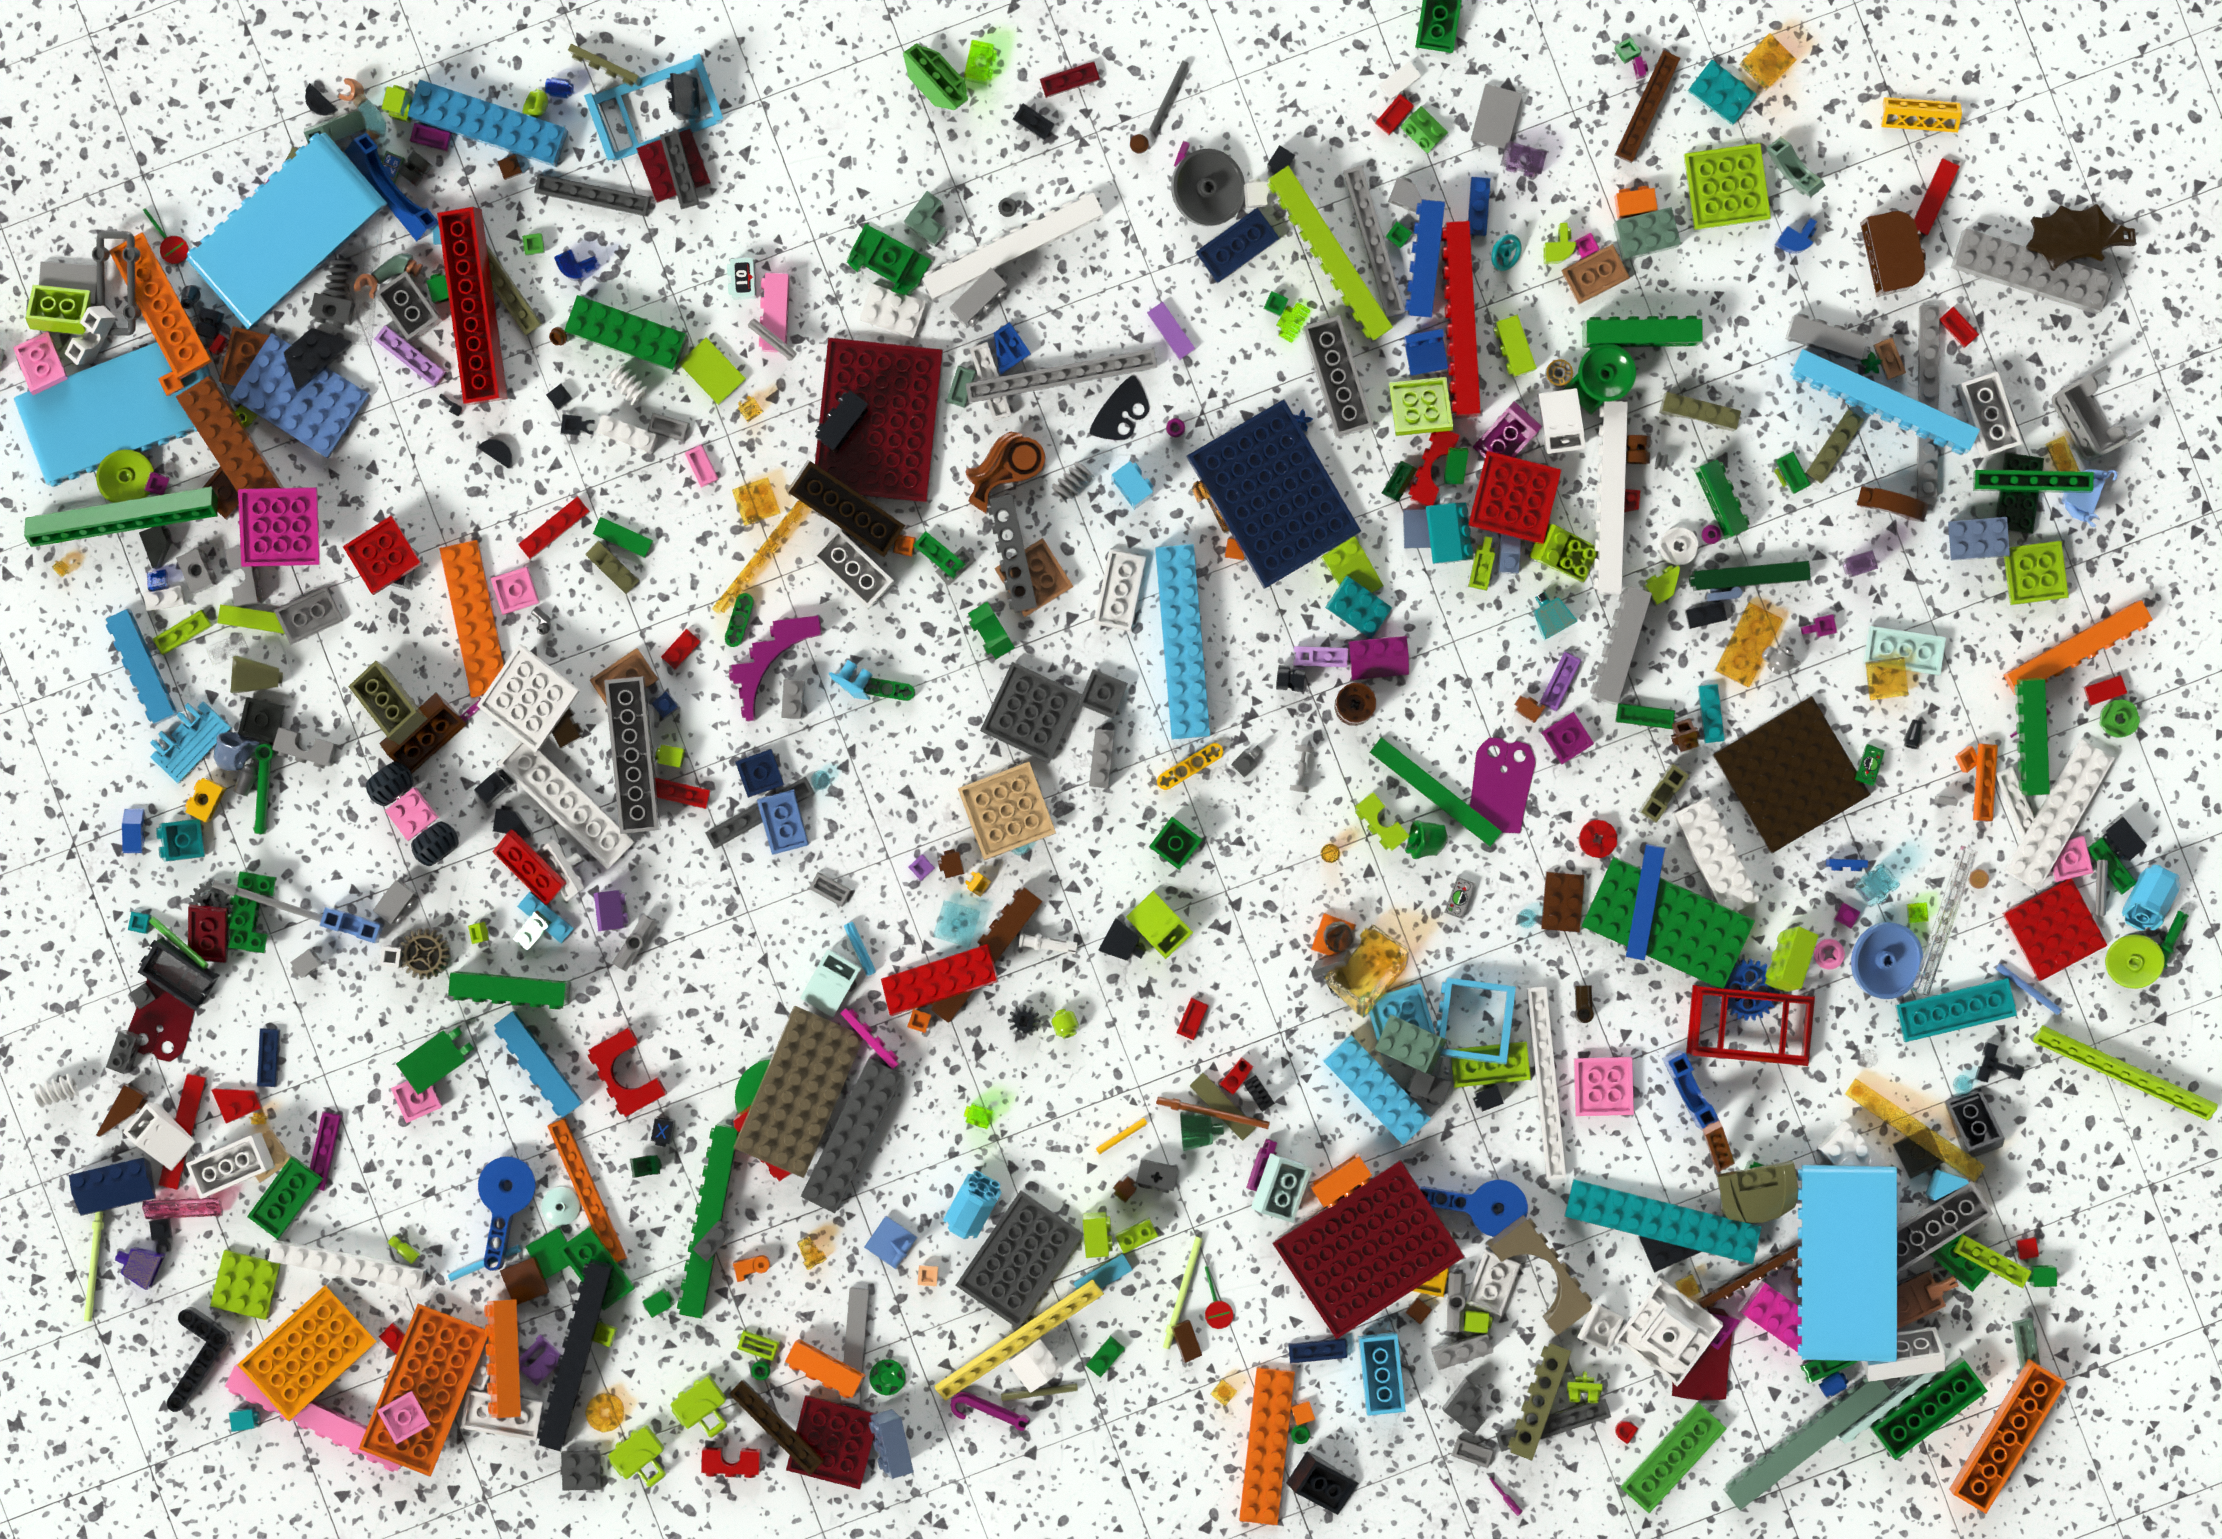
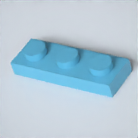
[517,892,574,943]

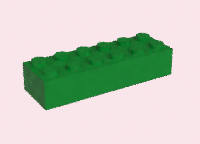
[564,295,688,372]
[1582,315,1703,348]
[448,971,571,1010]
[1870,1357,1988,1460]

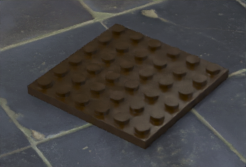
[1713,696,1871,854]

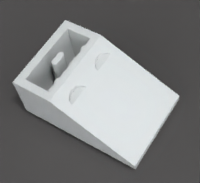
[1539,388,1586,454]
[123,1103,196,1171]

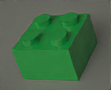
[1149,817,1203,870]

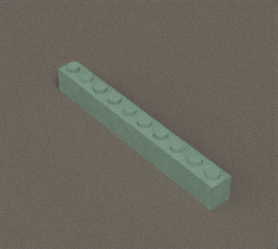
[1723,1375,1892,1510]

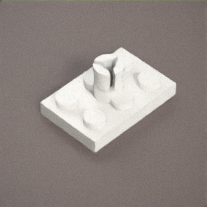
[536,840,585,902]

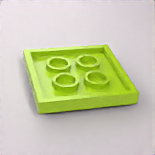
[1389,377,1453,436]
[2004,541,2069,605]
[210,1249,281,1320]

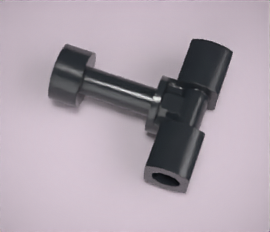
[1975,1042,2024,1083]

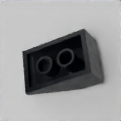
[1945,1088,2005,1160]
[1286,1451,1359,1515]

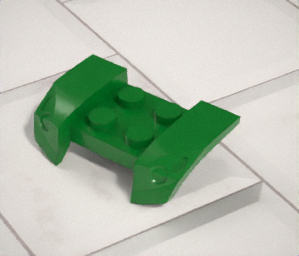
[847,224,932,295]

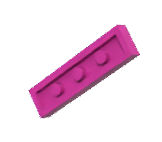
[840,1008,899,1070]

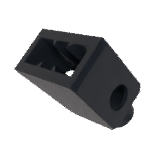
[474,769,515,807]
[1098,918,1146,961]

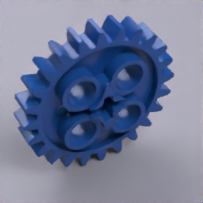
[1719,958,1780,1021]

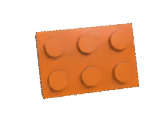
[1310,1153,1372,1208]

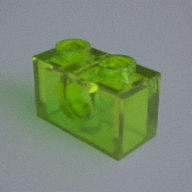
[964,40,997,85]

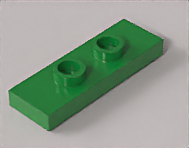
[1615,703,1676,729]

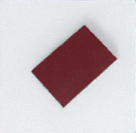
[188,904,228,963]

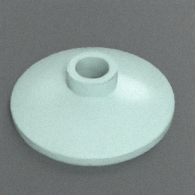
[541,1187,580,1226]

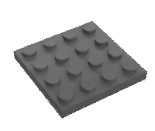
[980,662,1082,763]

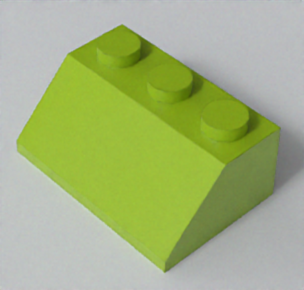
[25,285,91,335]

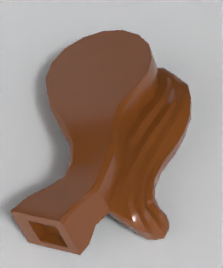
[965,432,1045,514]

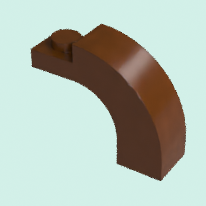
[1857,486,1929,523]

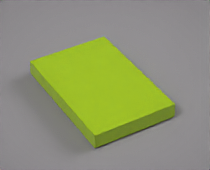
[679,337,746,405]

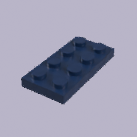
[1195,207,1280,284]

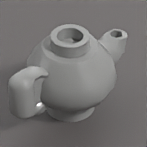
[1762,645,1801,675]

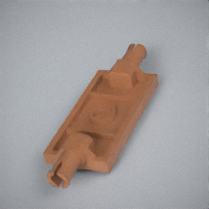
[1897,1271,1959,1329]

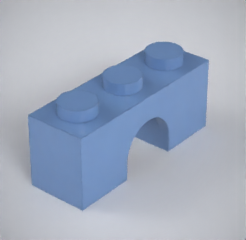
[319,907,384,943]

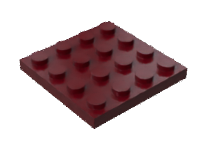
[786,1395,877,1489]

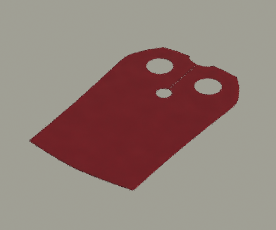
[128,963,197,1062]
[1672,1307,1733,1400]

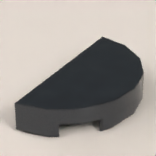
[305,83,338,116]
[477,439,512,469]

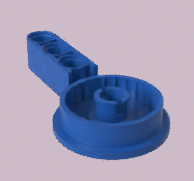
[478,1157,536,1271]
[1419,1179,1528,1237]

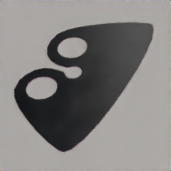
[1090,376,1149,440]

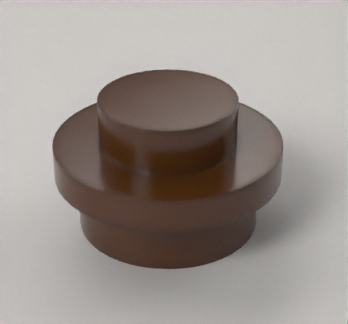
[1130,134,1149,154]
[549,327,567,346]

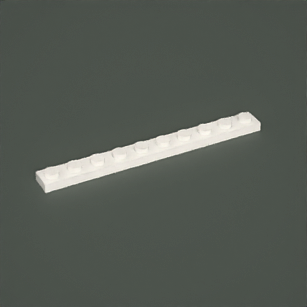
[1527,986,1566,1180]

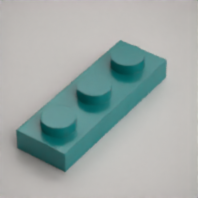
[1698,684,1725,743]

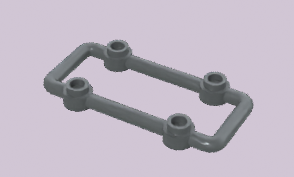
[92,231,141,336]

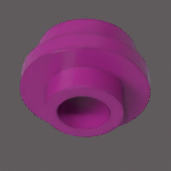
[1166,418,1185,438]
[1701,525,1721,544]

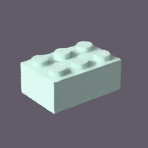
[1251,1153,1312,1223]

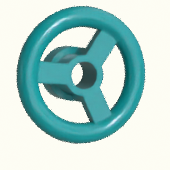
[1491,234,1522,271]

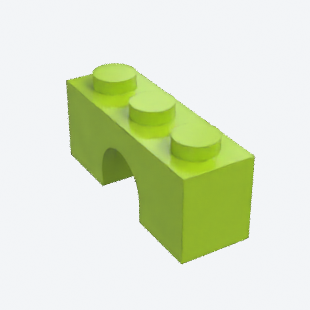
[381,85,413,123]
[1354,792,1410,851]

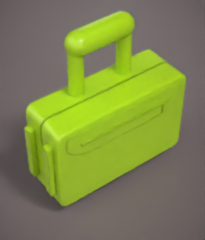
[670,1375,727,1438]
[608,1425,666,1487]

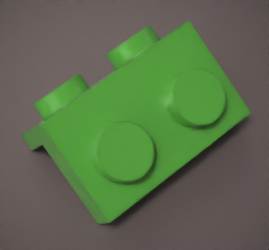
[1401,106,1448,154]

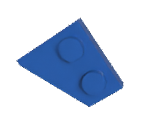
[994,322,1031,375]

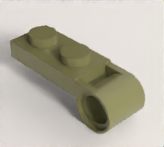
[585,540,639,594]

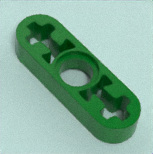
[725,593,754,647]
[864,678,915,701]

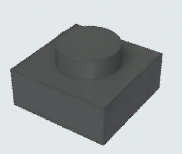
[129,983,157,1009]

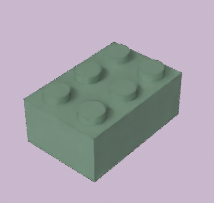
[1613,207,1681,261]
[1375,1014,1447,1075]

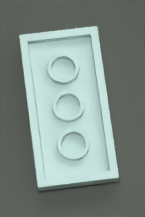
[1863,626,1946,676]

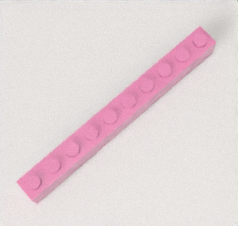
[225,1365,402,1472]

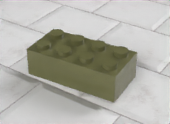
[348,661,427,745]

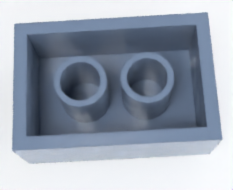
[1948,517,2010,561]
[869,1409,914,1479]

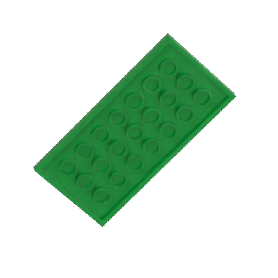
[1582,856,1755,989]

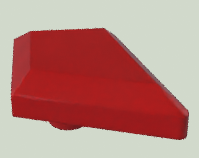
[1624,489,1641,513]

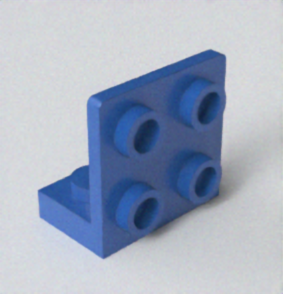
[1403,329,1448,376]

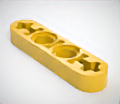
[1157,743,1223,790]

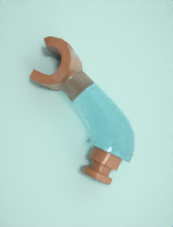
[338,78,386,144]

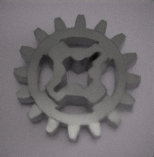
[188,881,231,910]

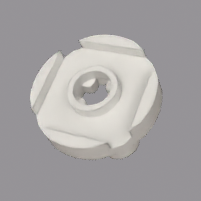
[1659,527,1698,566]

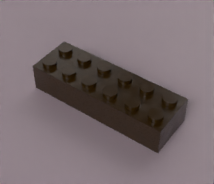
[787,460,906,557]

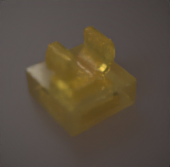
[738,396,764,422]

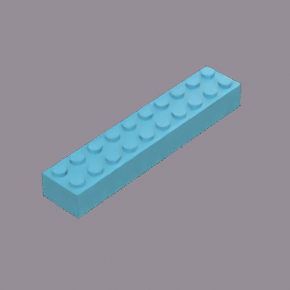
[1790,349,1980,455]
[1155,544,1210,740]

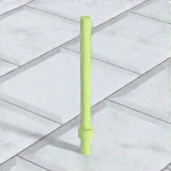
[84,1211,104,1321]
[1163,1237,1203,1349]

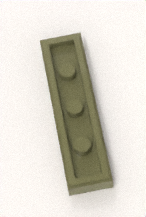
[1189,1073,1256,1141]

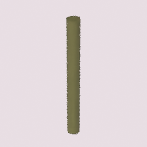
[1001,1383,1078,1401]

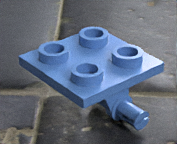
[864,1216,917,1269]

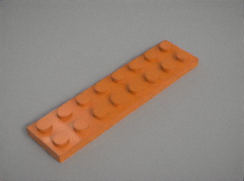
[109,232,212,380]
[439,540,504,698]
[1239,1367,1295,1525]

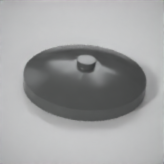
[1171,149,1245,226]

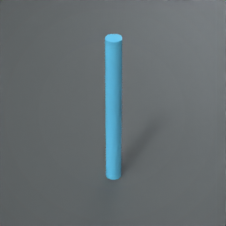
[448,1244,522,1282]

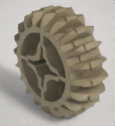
[400,928,451,980]

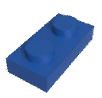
[1826,859,1868,871]

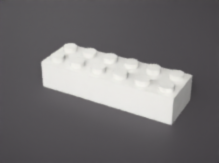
[1672,797,1760,912]

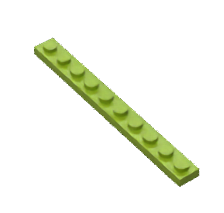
[2033,1025,2218,1121]

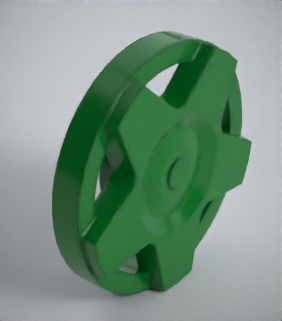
[869,1359,906,1396]

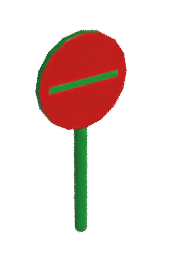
[143,208,189,264]
[1205,1266,1233,1329]

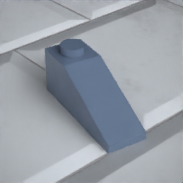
[1497,534,1521,574]

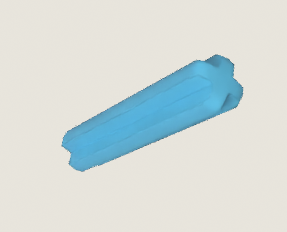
[844,922,876,976]

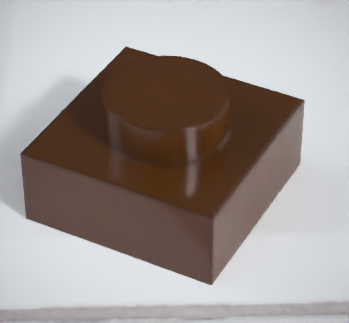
[497,155,523,180]

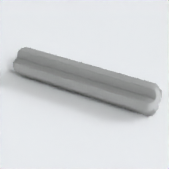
[748,319,797,361]
[2095,859,2108,916]

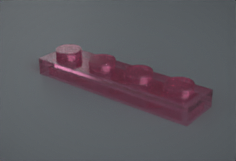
[142,1198,223,1219]

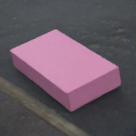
[685,445,719,488]

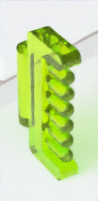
[1276,303,1310,343]

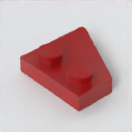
[211,1088,263,1124]

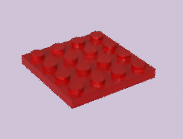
[1468,451,1562,544]
[2002,878,2108,981]

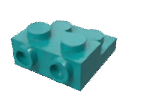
[156,819,205,862]

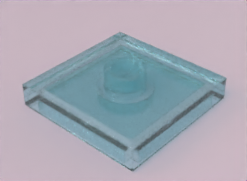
[933,900,981,948]

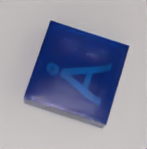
[147,569,169,592]

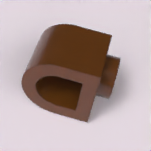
[1113,1176,1137,1203]

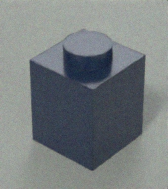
[651,692,680,719]

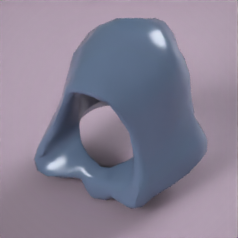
[213,732,260,771]

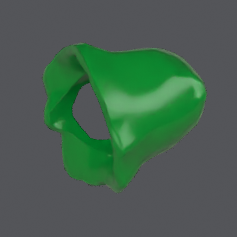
[1405,820,1448,859]

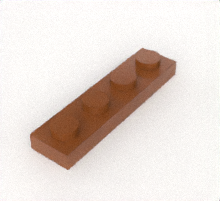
[1702,1121,1735,1172]

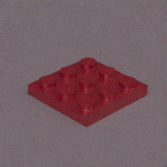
[636,129,711,203]

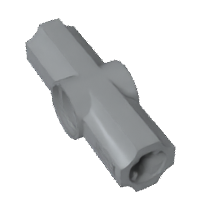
[612,914,658,971]
[1447,1272,1466,1332]

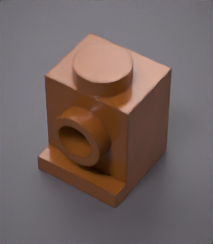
[1514,695,1545,723]

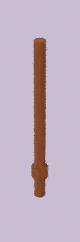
[1156,1097,1270,1129]

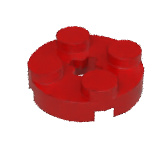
[1578,820,1617,858]

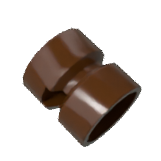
[1626,435,1651,464]

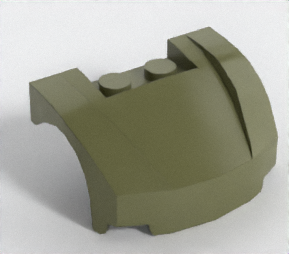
[1716,1161,1798,1224]

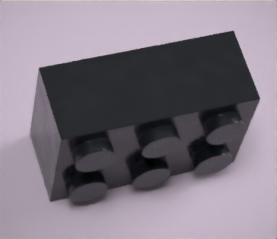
[815,391,870,453]

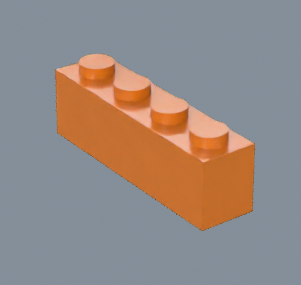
[785,1339,866,1399]

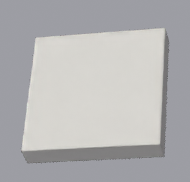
[1577,1303,1625,1352]

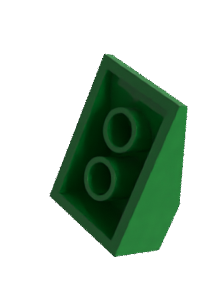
[1415,0,1462,53]

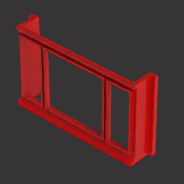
[1686,985,1815,1066]

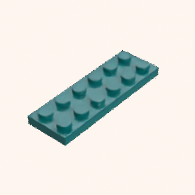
[1895,978,2017,1042]

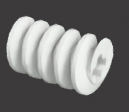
[606,363,647,406]
[34,1074,79,1108]

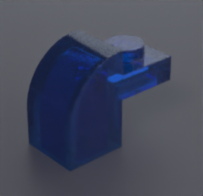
[554,249,600,281]

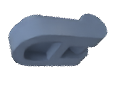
[1707,587,1742,602]

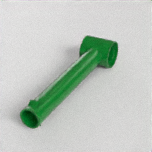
[252,743,276,834]

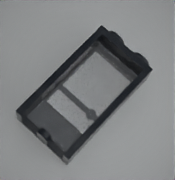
[138,937,220,1010]

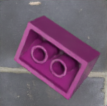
[1348,636,1409,680]

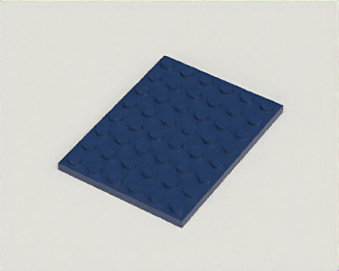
[1186,399,1362,589]

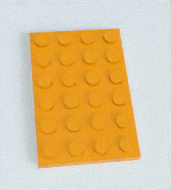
[237,1285,377,1422]

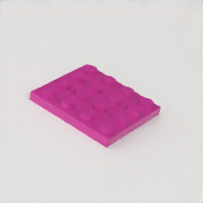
[238,487,320,567]

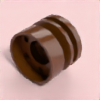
[1334,683,1376,726]

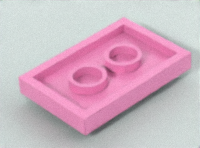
[13,331,68,395]

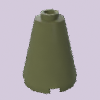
[230,656,283,694]

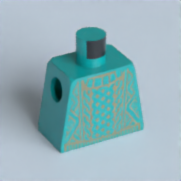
[1533,592,1578,640]

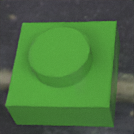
[522,233,545,256]

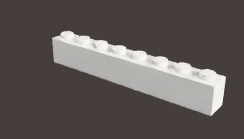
[268,1240,427,1290]

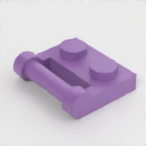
[519,1334,560,1386]

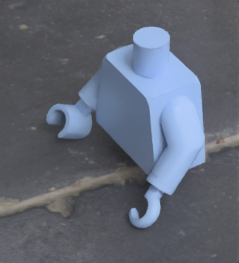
[2061,469,2118,527]

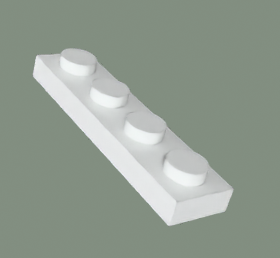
[969,342,1012,421]

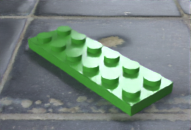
[1620,1402,1727,1513]

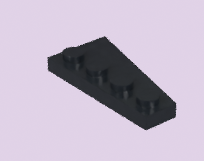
[1638,1236,1701,1273]

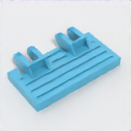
[150,702,232,783]

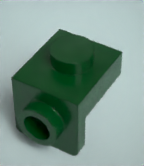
[630,1155,662,1178]

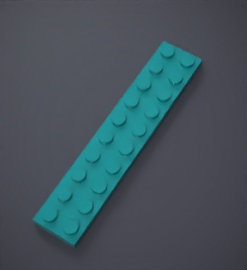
[1564,1179,1762,1264]

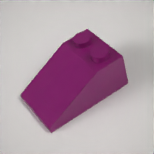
[1472,401,1542,458]

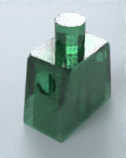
[1180,1113,1224,1151]

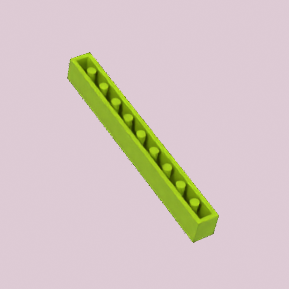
[1267,166,1393,340]

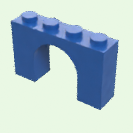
[1662,1050,1720,1130]

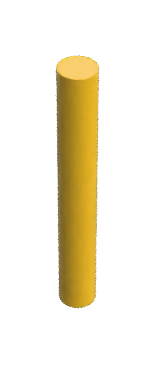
[1096,1118,1148,1155]

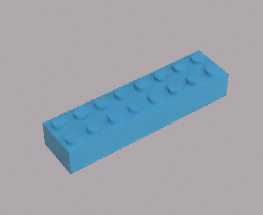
[407,79,568,167]

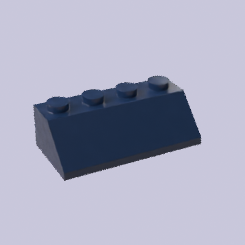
[69,1157,156,1216]

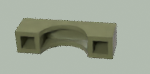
[1659,392,1741,431]

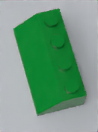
[1694,459,1750,540]

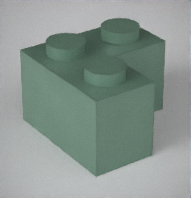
[904,191,947,247]

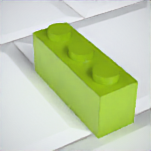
[1493,314,1537,378]

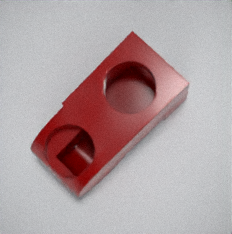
[1218,1057,1254,1095]

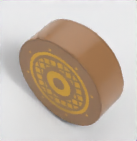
[1968,869,1989,889]

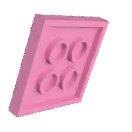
[1574,1057,1634,1116]

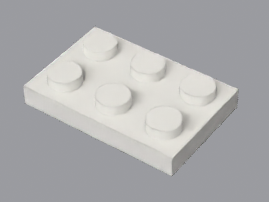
[859,284,926,339]

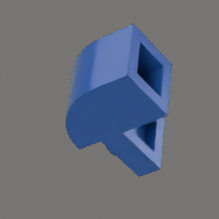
[1774,218,1817,254]

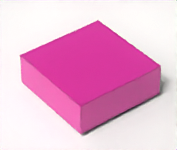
[1574,233,1600,259]

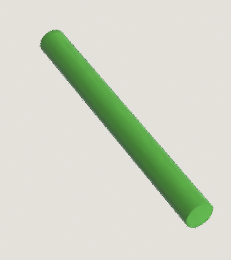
[149,917,209,970]

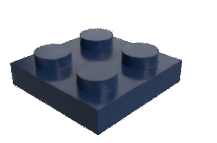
[735,749,785,798]

